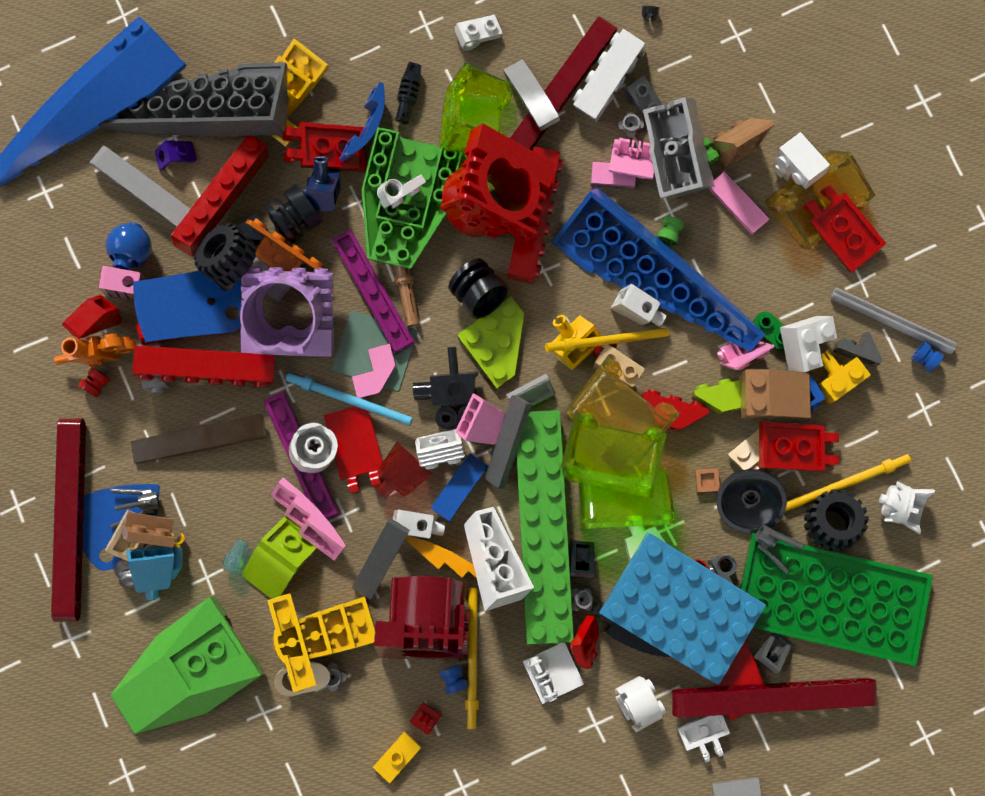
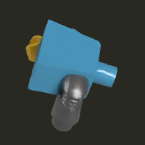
[114,533,185,600]

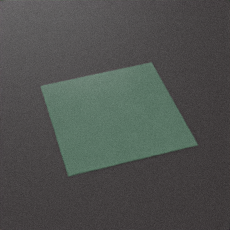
[331,310,418,391]

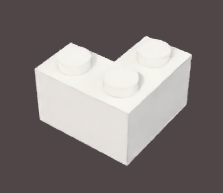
[773,132,830,189]
[780,316,837,372]

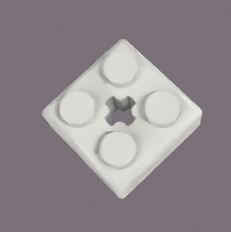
[415,429,465,469]

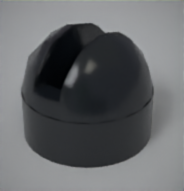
[642,6,660,22]

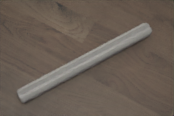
[830,288,957,354]

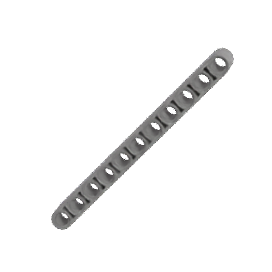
[90,145,292,303]

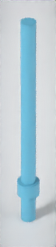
[286,373,413,426]

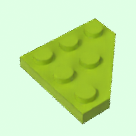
[457,296,524,389]

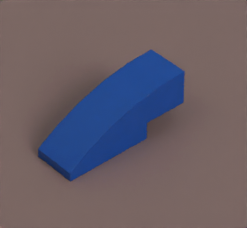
[431,454,488,522]

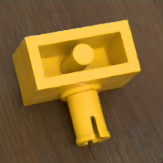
[551,315,602,370]
[818,349,871,405]

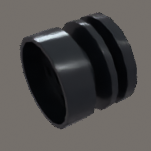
[264,184,322,244]
[448,258,509,319]

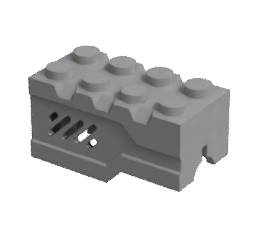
[643,97,715,198]

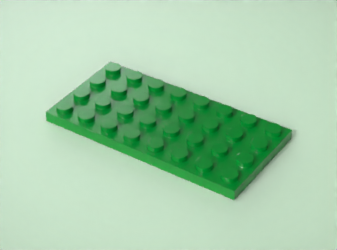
[740,533,933,666]

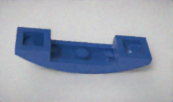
[339,82,385,162]

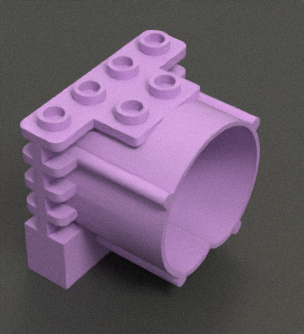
[240,267,334,357]

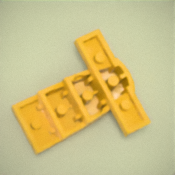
[271,39,330,148]
[267,593,375,693]

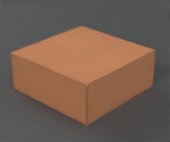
[694,468,720,493]

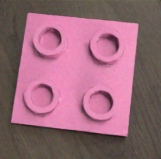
[609,138,654,180]
[717,341,774,370]

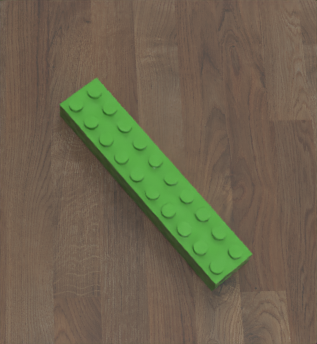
[516,410,574,644]

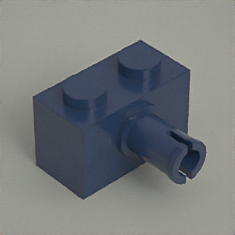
[303,156,341,212]

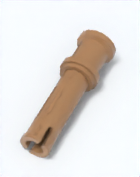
[392,265,420,327]

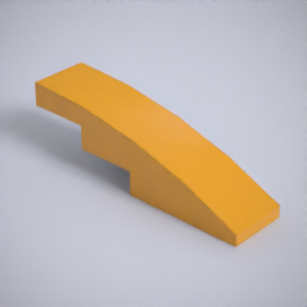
[405,535,477,578]

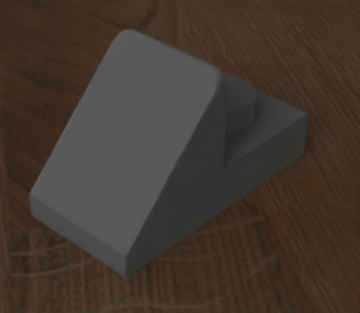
[832,331,882,367]

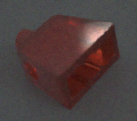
[376,441,432,499]

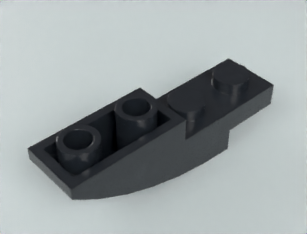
[591,603,671,657]

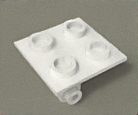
[523,642,584,704]

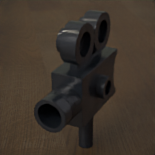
[413,346,479,429]

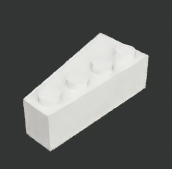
[573,29,646,122]
[464,507,534,611]

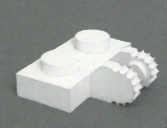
[677,715,730,763]

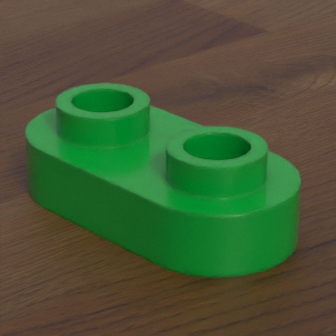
[753,312,784,351]

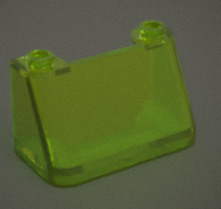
[439,62,512,152]
[561,413,667,498]
[577,466,675,530]

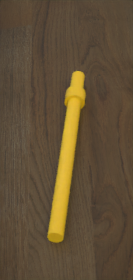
[545,328,670,352]
[785,454,911,512]
[465,588,479,729]

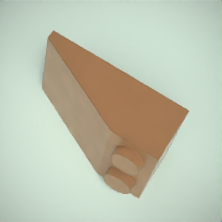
[712,118,775,169]
[740,369,811,419]

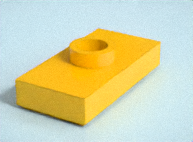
[373,731,421,783]

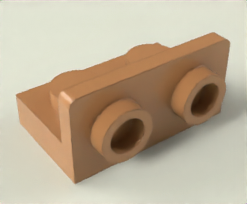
[122,512,175,548]

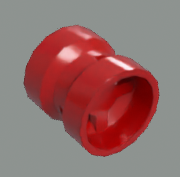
[78,367,111,398]

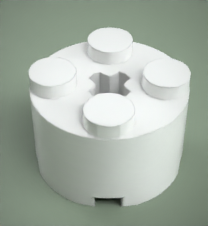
[289,423,338,473]
[614,676,666,732]

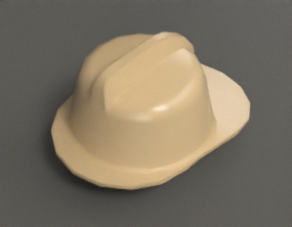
[274,662,330,696]

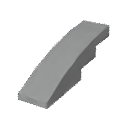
[504,59,560,131]

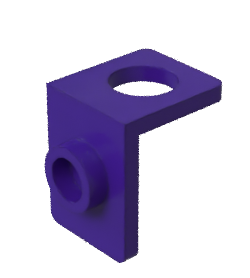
[155,140,196,170]

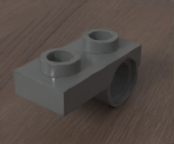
[623,75,663,121]
[707,555,737,585]

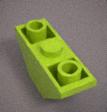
[691,377,741,414]

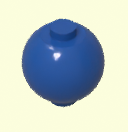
[106,222,152,271]

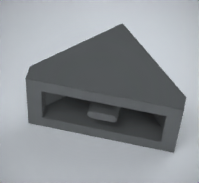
[753,632,792,674]

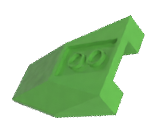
[362,127,464,269]
[110,596,265,734]

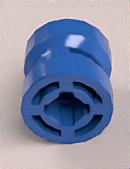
[911,342,944,373]
[439,664,468,694]

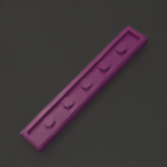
[331,229,415,354]
[263,391,340,520]

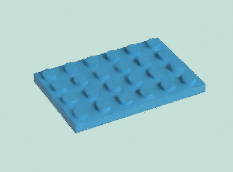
[599,532,766,685]

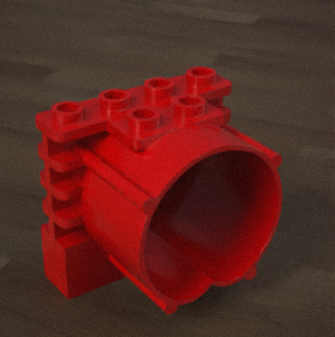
[440,123,555,241]

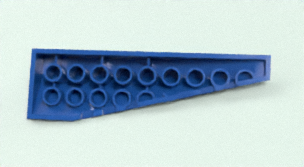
[0,16,187,187]
[552,187,765,351]

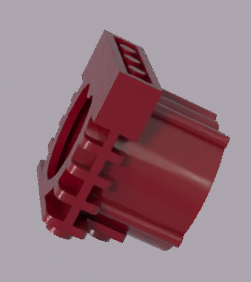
[374,576,469,661]

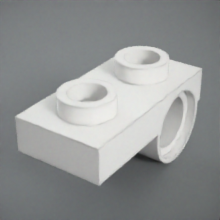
[454,15,503,51]
[377,174,426,208]

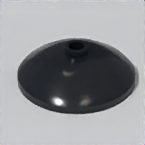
[716,469,787,533]

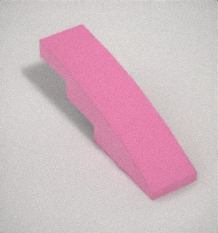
[270,478,346,561]

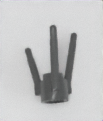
[110,488,160,529]
[754,525,805,574]

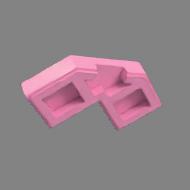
[352,344,396,399]

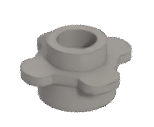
[618,112,644,138]
[571,588,593,611]
[326,663,347,691]

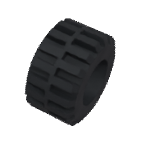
[194,223,257,287]
[804,489,869,552]

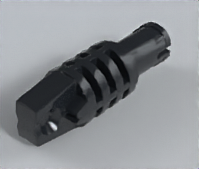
[395,62,421,124]

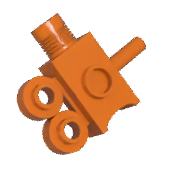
[54,334,136,367]

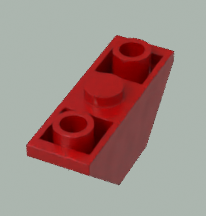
[62,295,121,339]
[640,390,710,432]

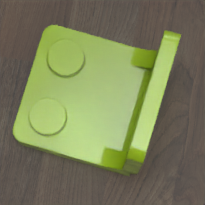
[242,516,318,599]

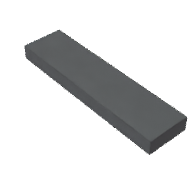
[485,395,532,489]
[352,518,410,600]

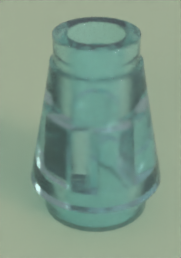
[222,539,249,575]

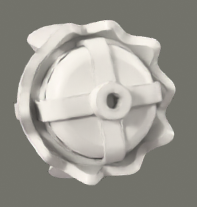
[879,481,935,535]

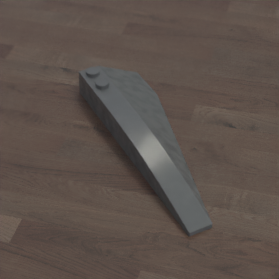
[98,62,287,136]

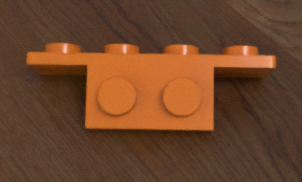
[246,218,323,271]

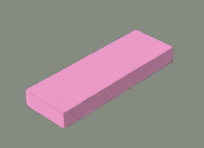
[708,171,769,235]

